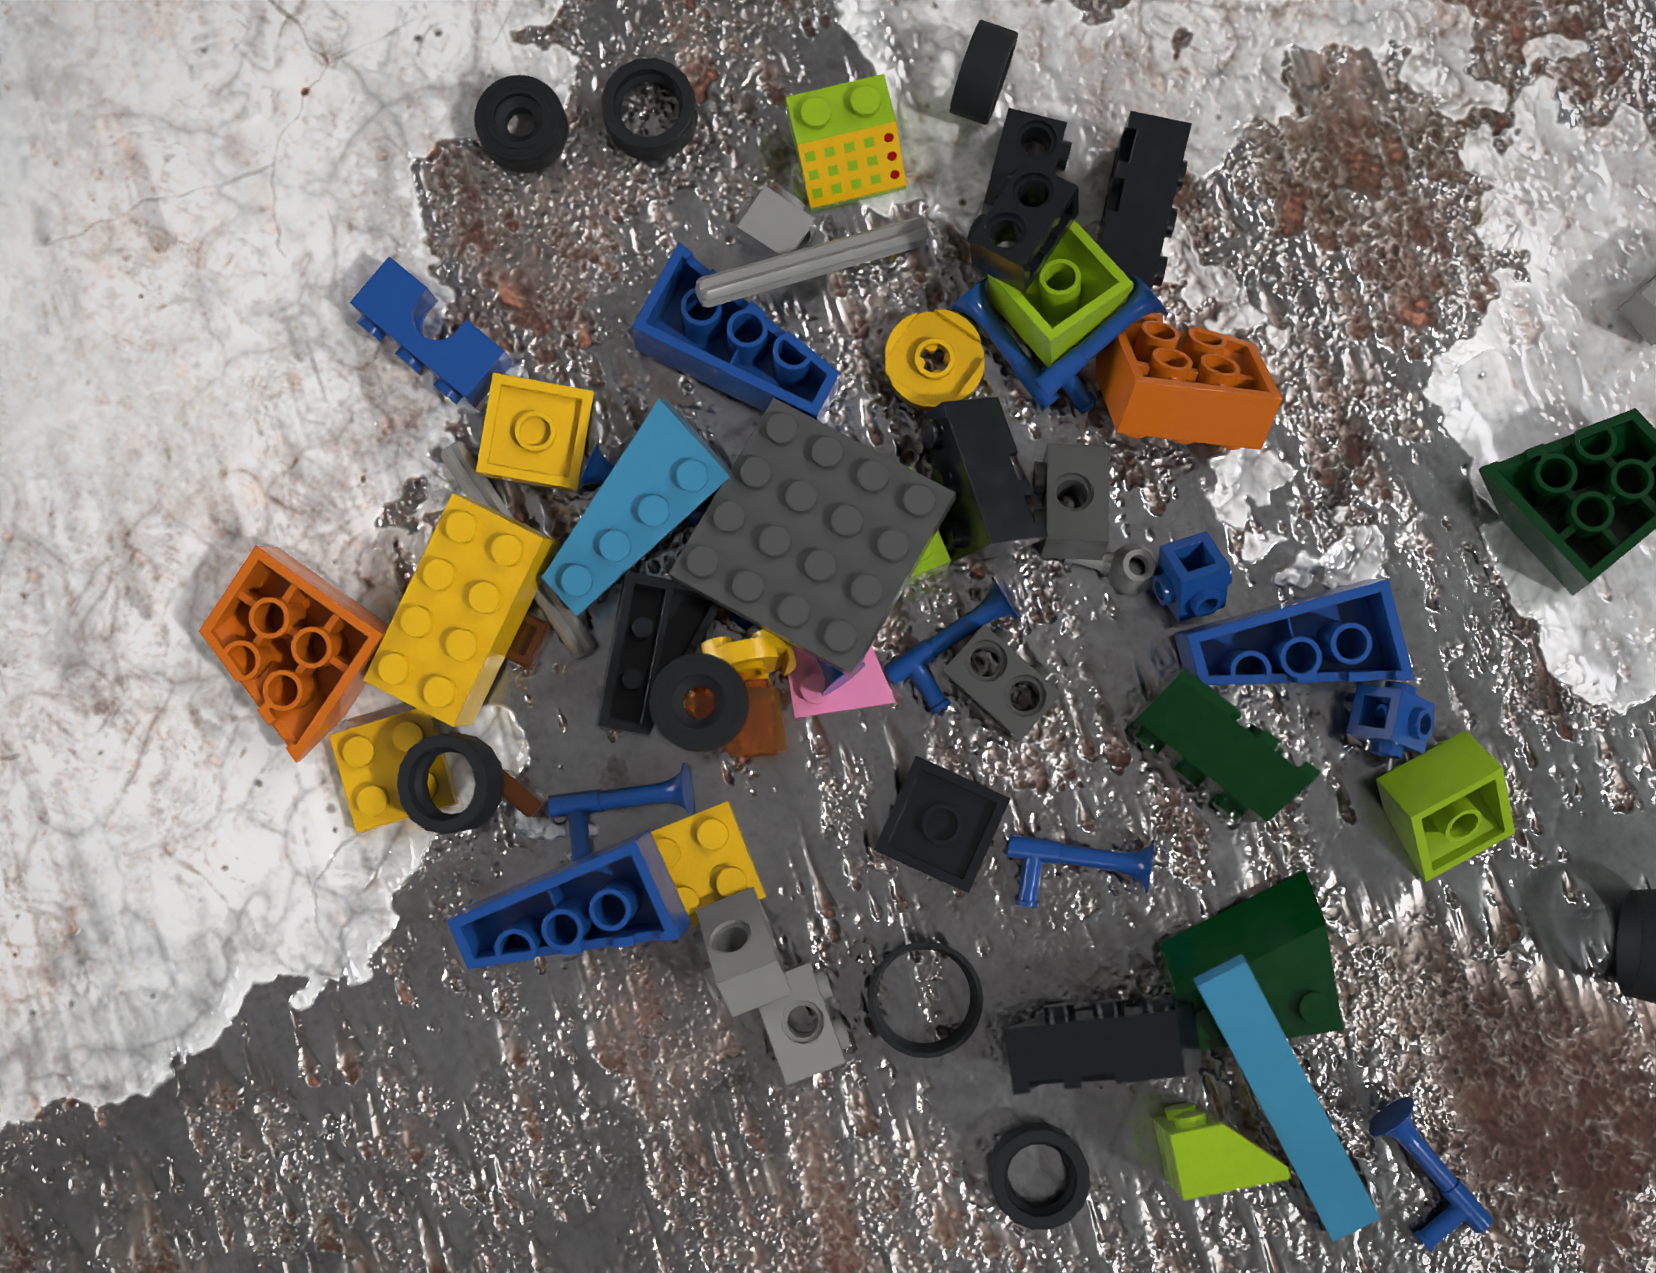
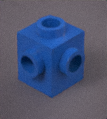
[1153,531,1232,622]
[1346,681,1435,759]

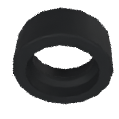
[950,20,1018,125]
[601,58,698,162]
[397,733,505,834]
[988,1123,1090,1230]

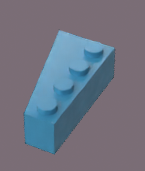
[542,398,731,616]

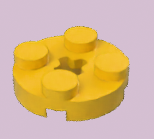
[884,309,985,411]
[696,629,797,691]

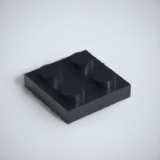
[874,756,1011,893]

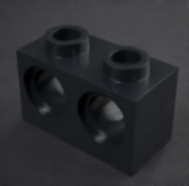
[981,107,1072,216]
[967,160,1079,293]

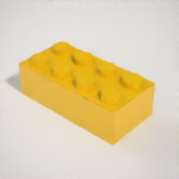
[363,493,560,727]

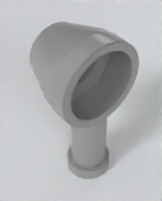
[1063,544,1158,595]

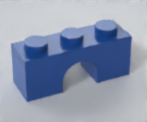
[350,257,514,408]

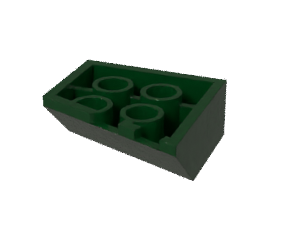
[1479,408,1656,596]
[1128,668,1321,823]
[1159,869,1344,1051]

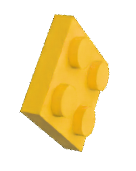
[476,372,594,493]
[329,709,459,833]
[651,801,766,928]

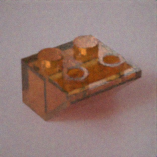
[684,679,789,759]

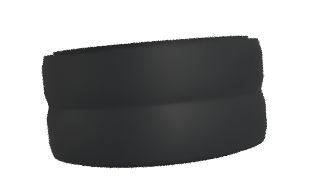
[474,75,568,173]
[650,653,749,752]

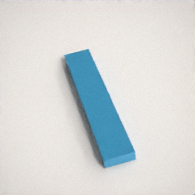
[1193,954,1381,1242]

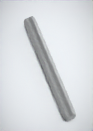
[695,217,929,308]
[440,441,596,659]

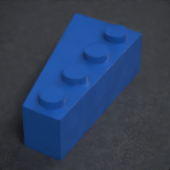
[632,242,840,423]
[1174,579,1415,685]
[447,829,692,969]

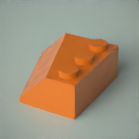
[1095,309,1282,450]
[199,545,389,763]

